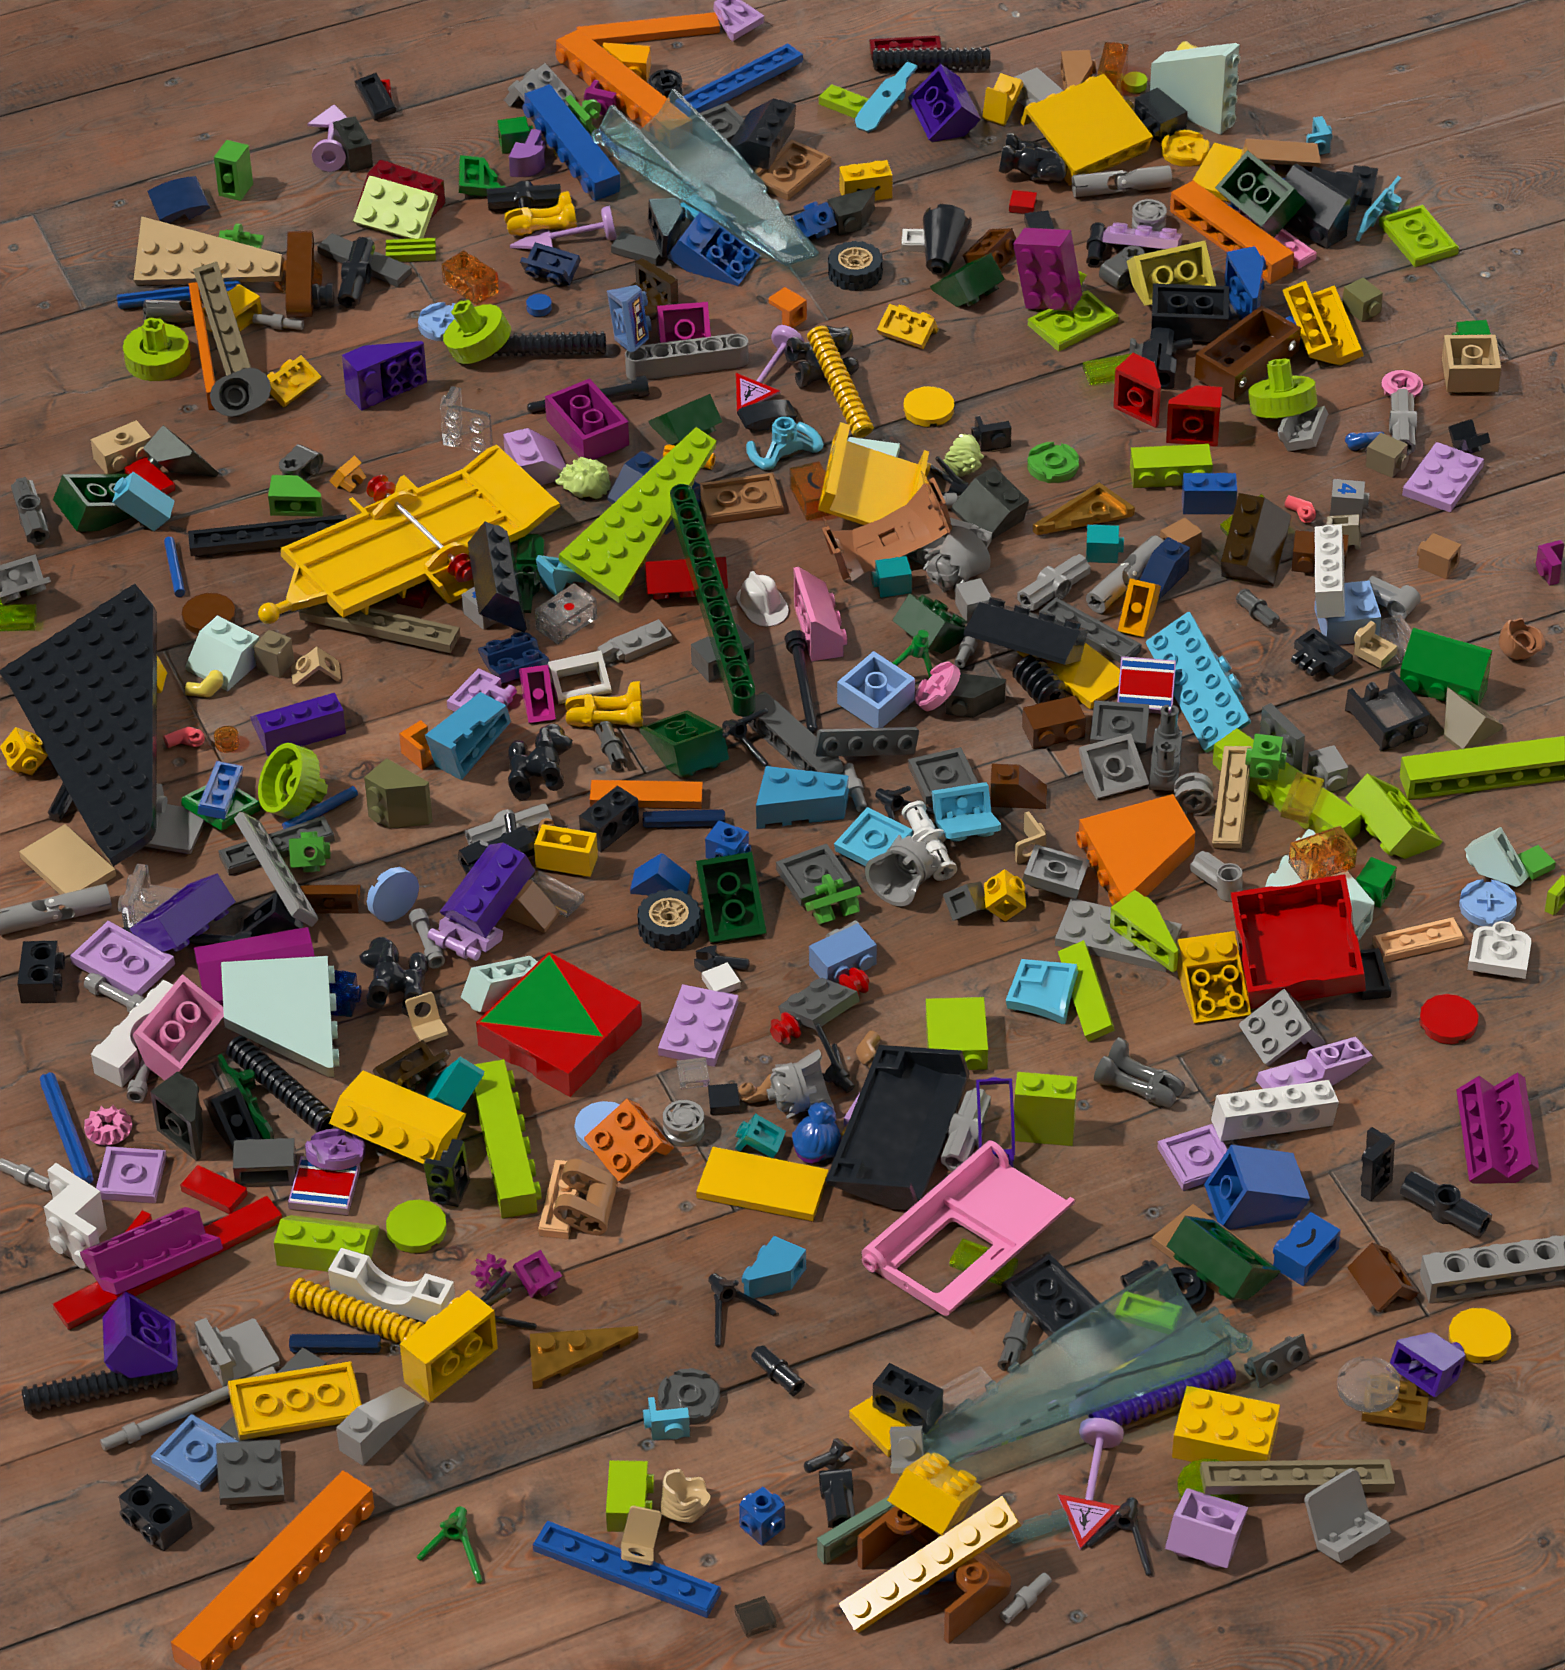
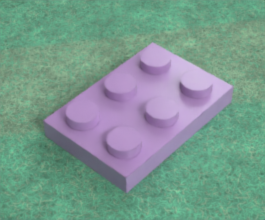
[1103,223,1182,249]
[1402,442,1484,512]
[70,921,175,996]
[658,984,739,1067]

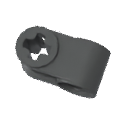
[1099,246,1144,290]
[279,444,324,482]

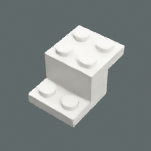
[44,1163,107,1271]

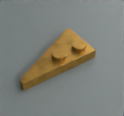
[1033,482,1135,535]
[530,1326,639,1389]

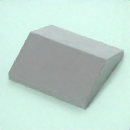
[1078,733,1149,800]

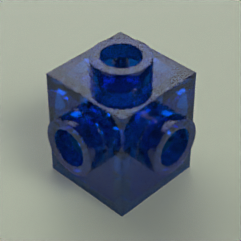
[329,970,362,1017]

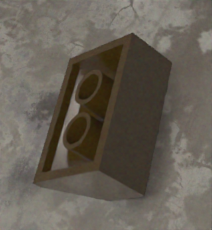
[1221,493,1291,587]

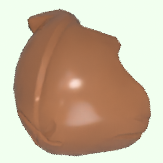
[1499,618,1545,660]

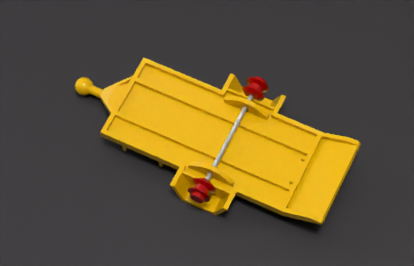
[258,445,561,624]

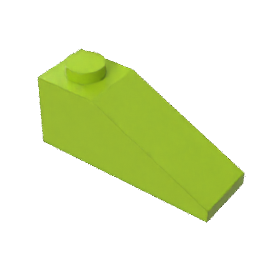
[1110,890,1178,973]

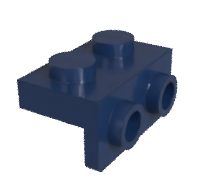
[520,242,581,286]

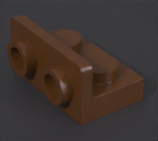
[962,228,1017,269]

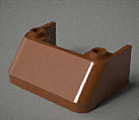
[858,1506,1011,1644]

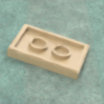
[19,824,116,895]

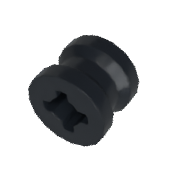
[312,283,334,309]

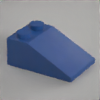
[1224,246,1266,321]

